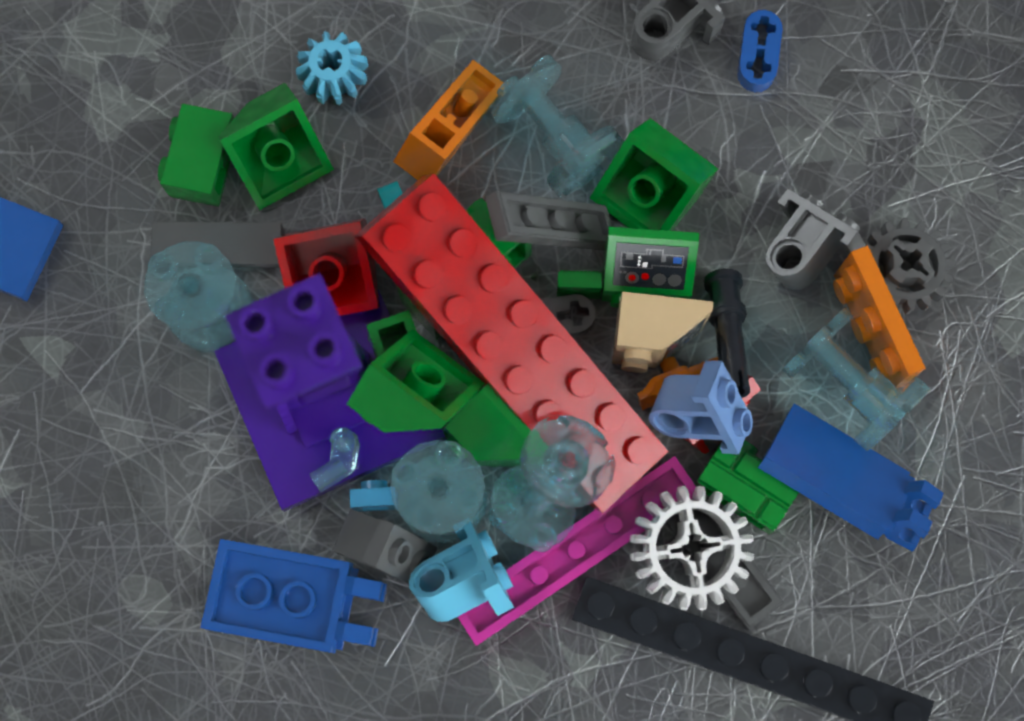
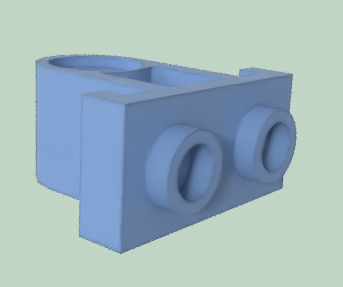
[649,361,753,455]

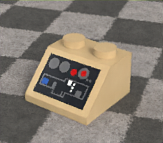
[612,292,713,373]

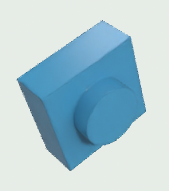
[350,480,399,512]

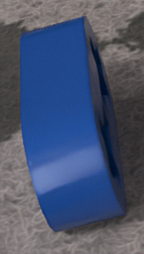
[737,10,782,92]

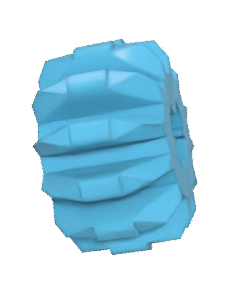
[296,30,369,105]

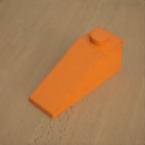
[393,60,507,180]

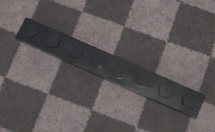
[571,577,934,721]

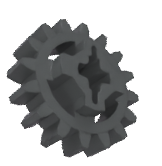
[866,218,956,314]

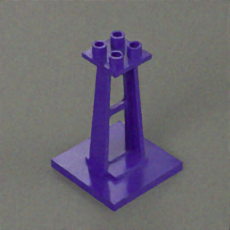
[214,273,446,512]

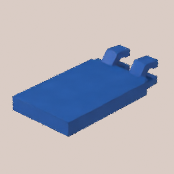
[0,197,64,302]
[758,403,944,552]
[200,539,388,654]

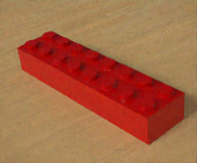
[355,173,669,513]

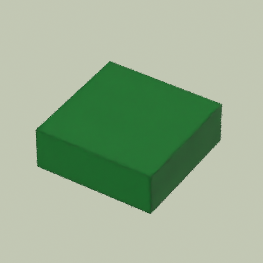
[557,270,602,299]

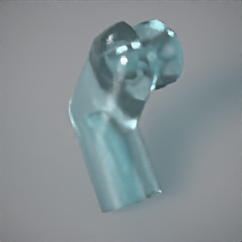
[310,427,360,493]

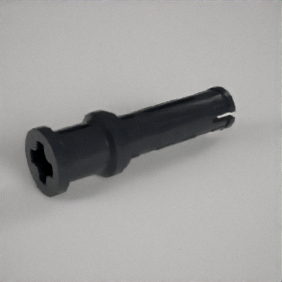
[703,268,751,398]

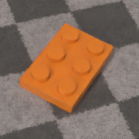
[833,245,926,392]

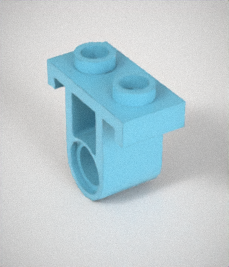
[409,518,514,622]

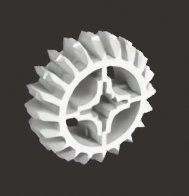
[630,486,754,610]

